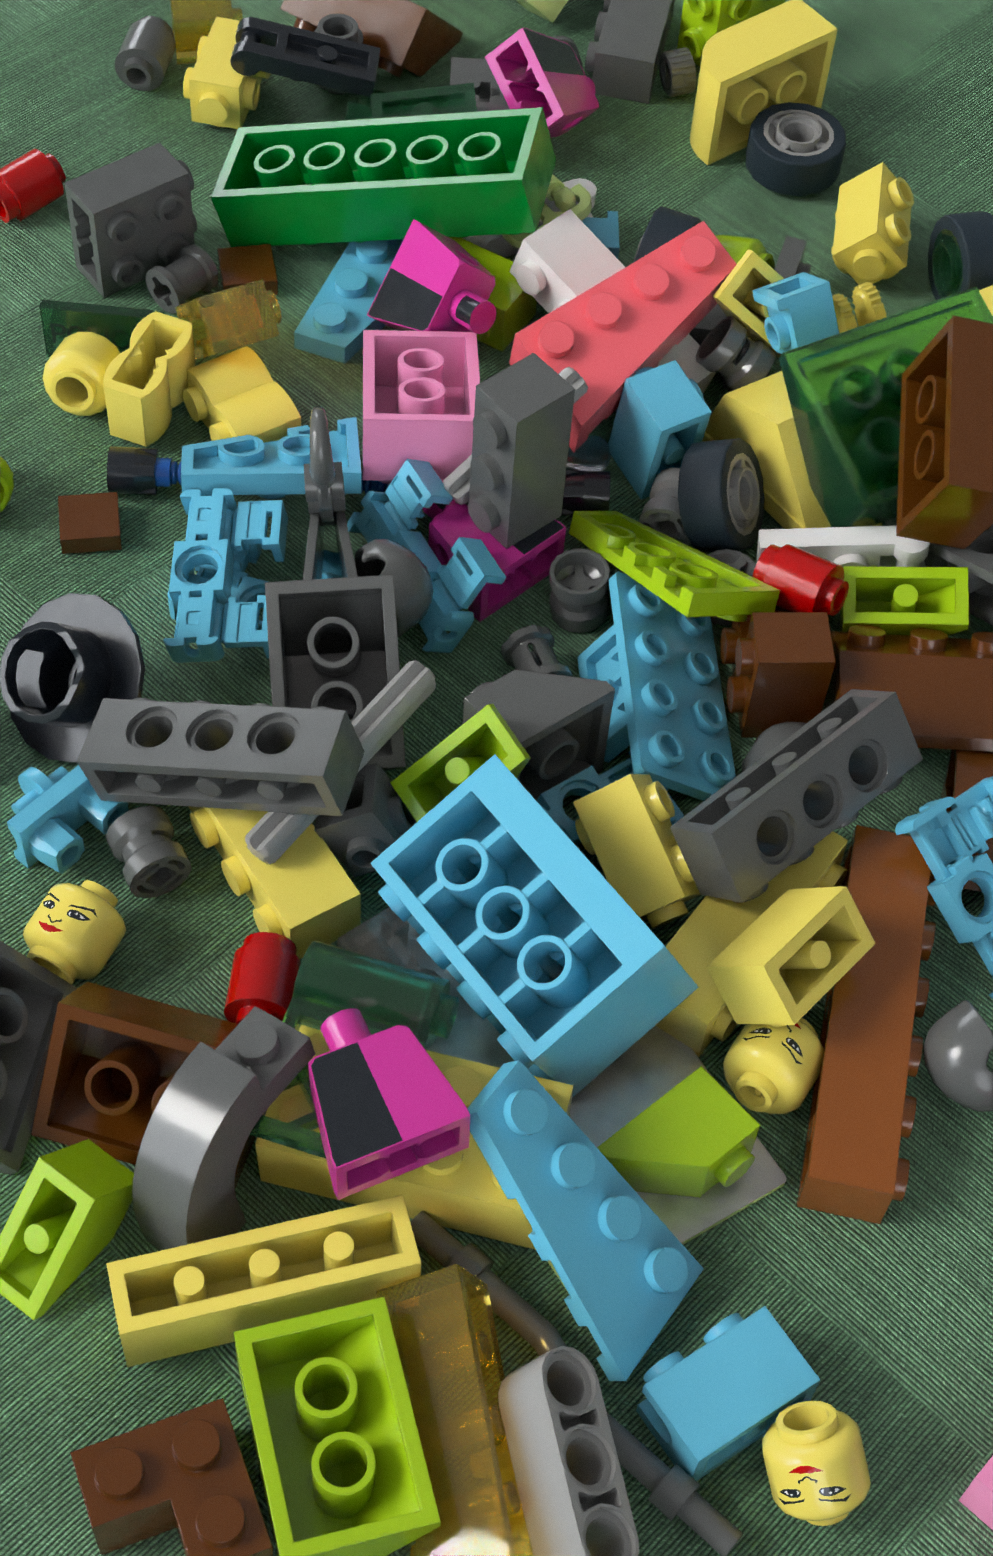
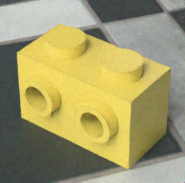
[706,886,876,1028]

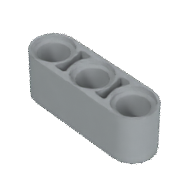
[498,1346,639,1556]

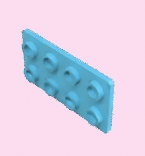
[577,571,736,801]

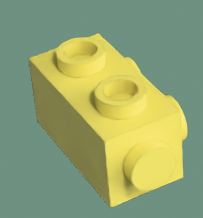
[183,17,271,129]
[831,162,914,285]
[573,774,701,929]

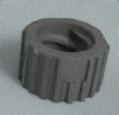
[659,47,697,97]

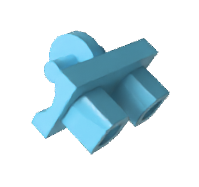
[7,765,129,874]

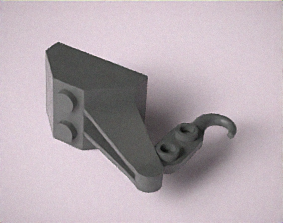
[265,406,406,771]

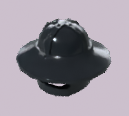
[0,593,145,763]

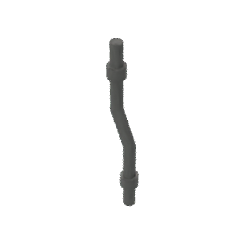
[411,1211,744,1556]

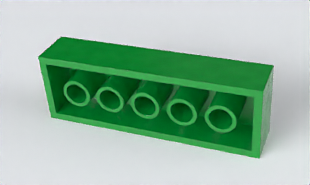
[210,107,556,247]

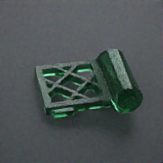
[250,940,459,1159]

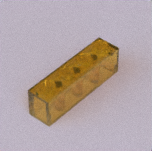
[376,1264,533,1556]

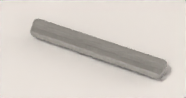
[245,660,436,864]

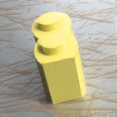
[103,311,196,447]
[183,346,301,442]

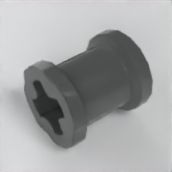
[145,244,218,313]
[501,625,573,677]

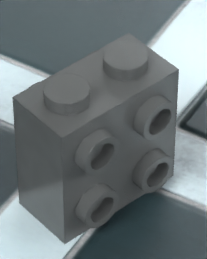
[65,142,197,298]

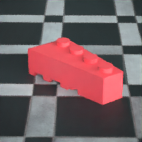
[509,220,737,453]

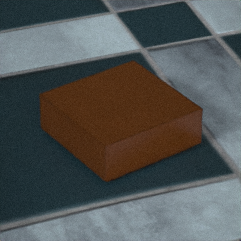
[217,244,278,300]
[58,492,122,554]

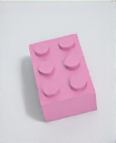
[362,330,480,484]

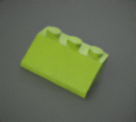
[233,1297,441,1556]

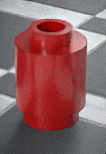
[0,149,66,223]
[752,544,849,616]
[224,932,301,1026]

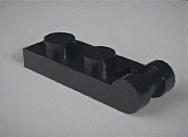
[230,17,381,98]

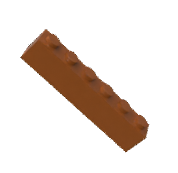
[796,825,936,1224]

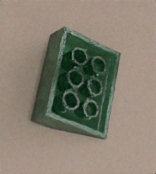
[779,287,993,527]

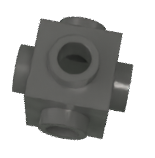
[314,763,417,878]

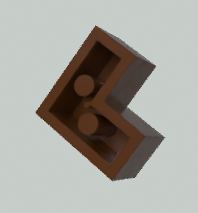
[721,606,835,738]
[70,1398,273,1556]

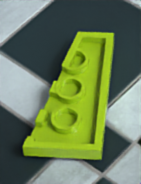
[569,511,780,622]

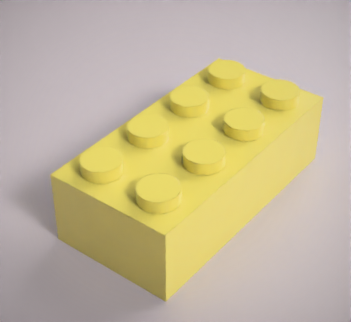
[255,1019,573,1250]

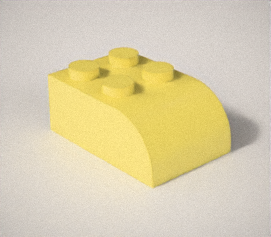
[690,0,838,166]

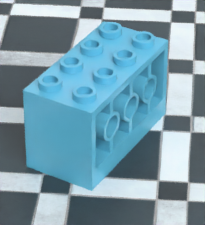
[370,754,699,1097]

